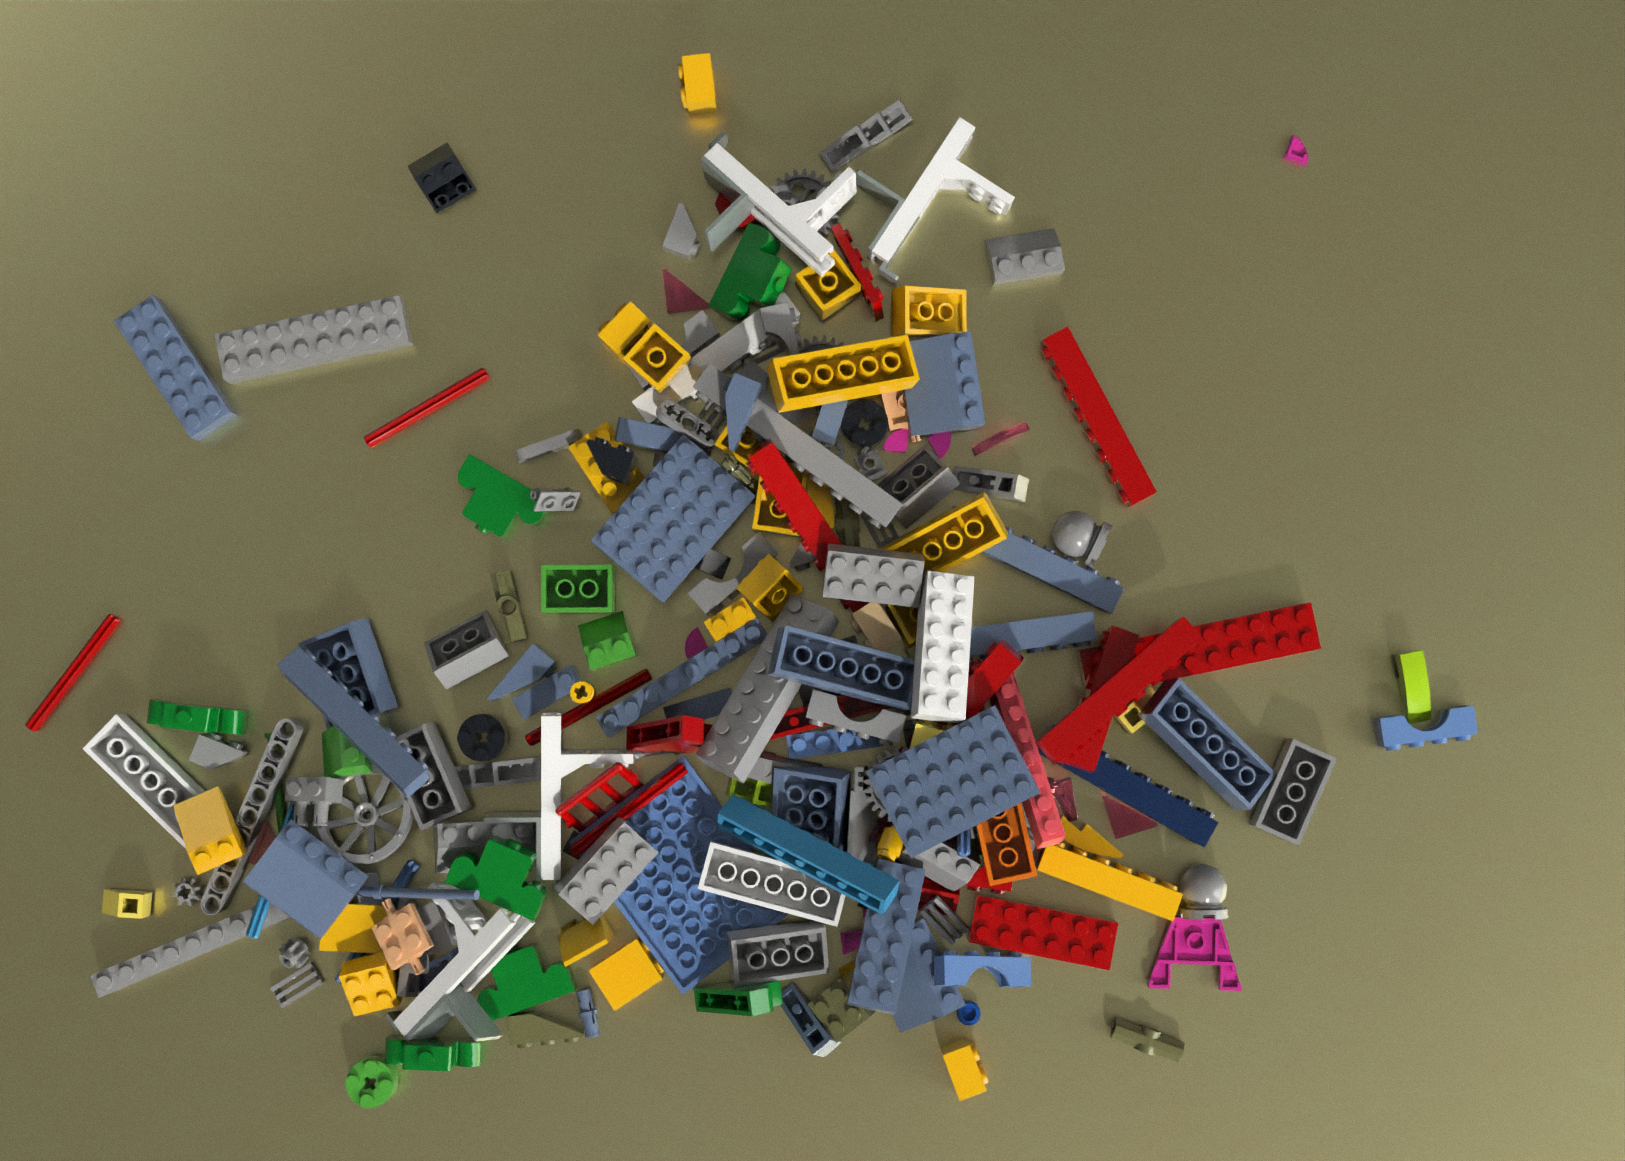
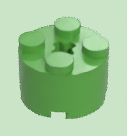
[345,1055,399,1109]

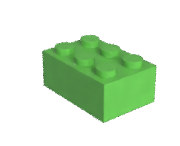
[541,564,615,613]

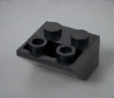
[408,142,477,213]
[587,437,638,486]

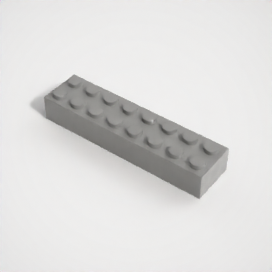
[214,295,414,384]
[695,593,839,784]

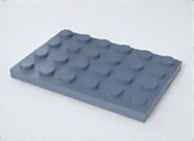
[590,434,755,603]
[866,705,1041,858]

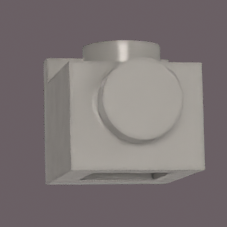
[854,447,887,482]

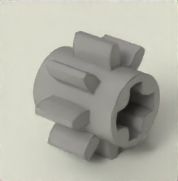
[172,877,204,906]
[279,938,309,969]

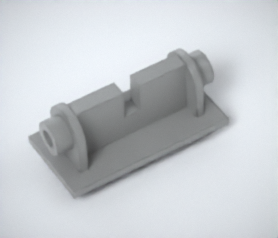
[530,487,581,511]

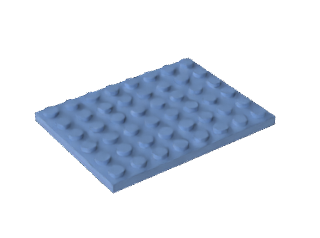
[569,755,788,994]

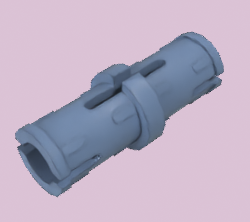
[575,988,601,1038]

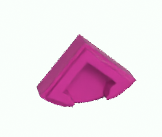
[1284,135,1308,166]
[883,429,908,453]
[927,432,951,459]
[685,627,708,659]

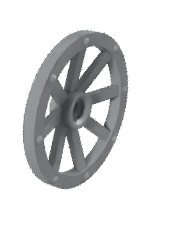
[317,765,414,864]

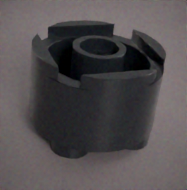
[841,399,888,449]
[457,714,509,762]

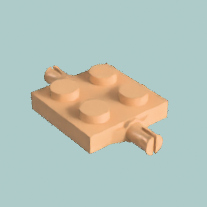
[880,390,921,443]
[371,898,434,975]

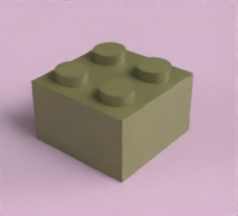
[807,970,876,1043]

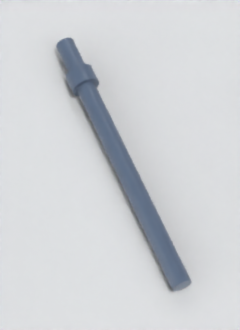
[358,885,480,900]

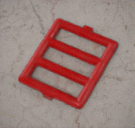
[555,762,644,833]

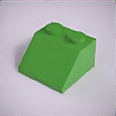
[578,611,637,670]
[322,726,372,778]

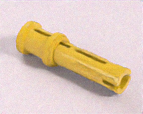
[570,681,596,703]

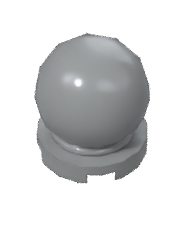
[1052,511,1113,568]
[1180,864,1228,920]

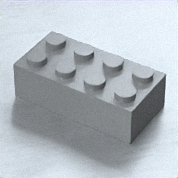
[822,544,925,608]
[394,722,472,830]
[1249,738,1337,846]
[553,816,658,925]
[727,920,829,987]

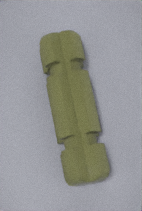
[722,455,758,493]

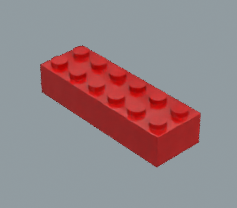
[967,892,1119,970]

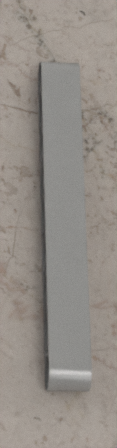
[200,718,304,915]

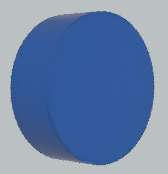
[956,1000,981,1026]

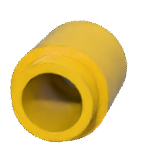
[876,825,904,862]

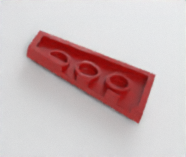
[831,223,884,322]

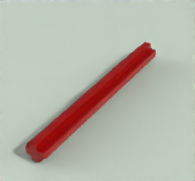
[364,368,489,447]
[25,614,120,731]
[525,669,652,746]
[569,763,688,858]

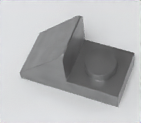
[694,549,731,580]

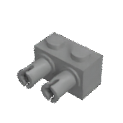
[285,777,343,827]

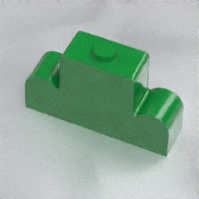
[708,223,792,321]
[457,454,548,538]
[147,699,249,735]
[445,836,547,921]
[477,943,577,1021]
[694,980,783,1016]
[385,1035,484,1071]

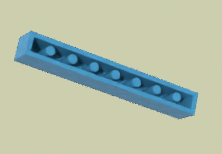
[717,794,899,915]

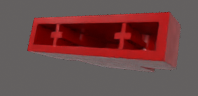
[626,715,713,753]

